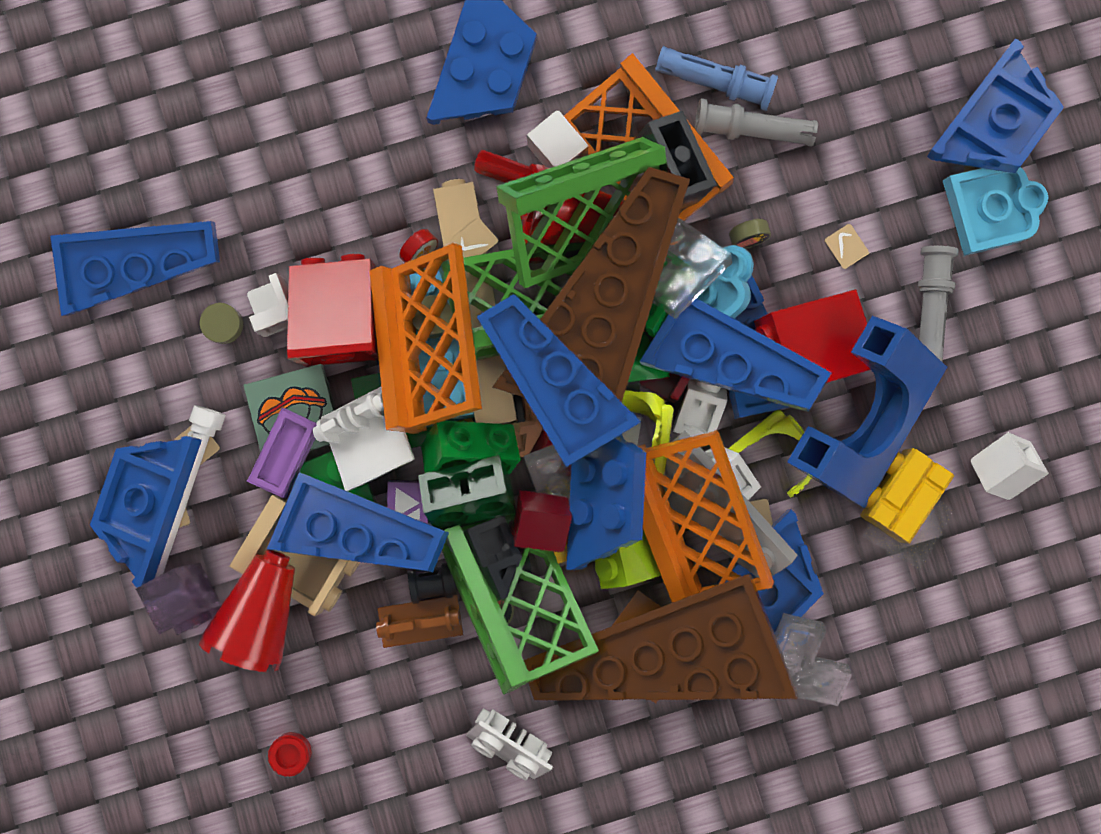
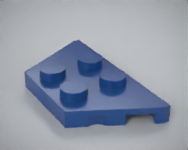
[426,0,537,125]
[927,38,1064,173]
[566,434,646,570]
[90,436,202,589]
[714,509,824,642]

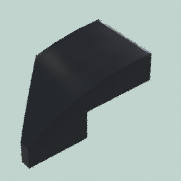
[463,516,522,601]

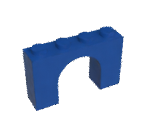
[787,316,947,508]

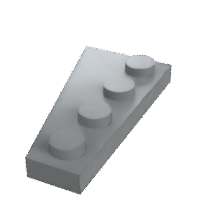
[653,431,797,577]

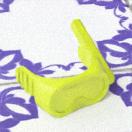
[622,390,674,475]
[728,410,813,498]

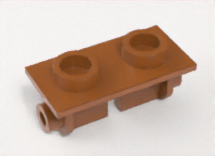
[376,595,464,648]

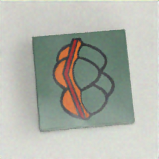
[243,364,335,451]

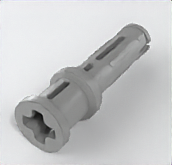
[694,98,818,146]
[917,246,959,362]

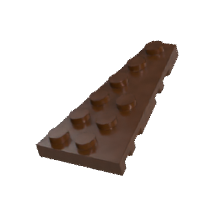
[492,167,690,402]
[523,574,799,700]

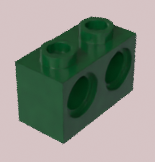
[418,455,517,530]

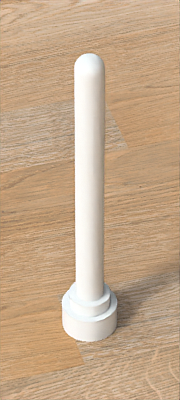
[143,405,226,594]

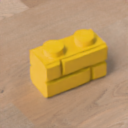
[860,448,954,544]

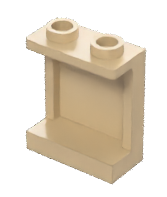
[229,495,360,617]

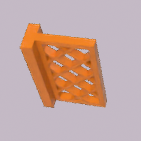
[564,53,734,229]
[369,243,482,434]
[638,430,774,603]

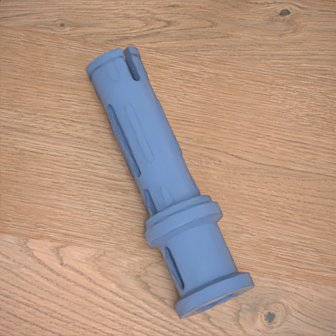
[655,46,778,111]

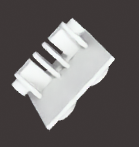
[313,387,415,492]
[466,708,553,780]

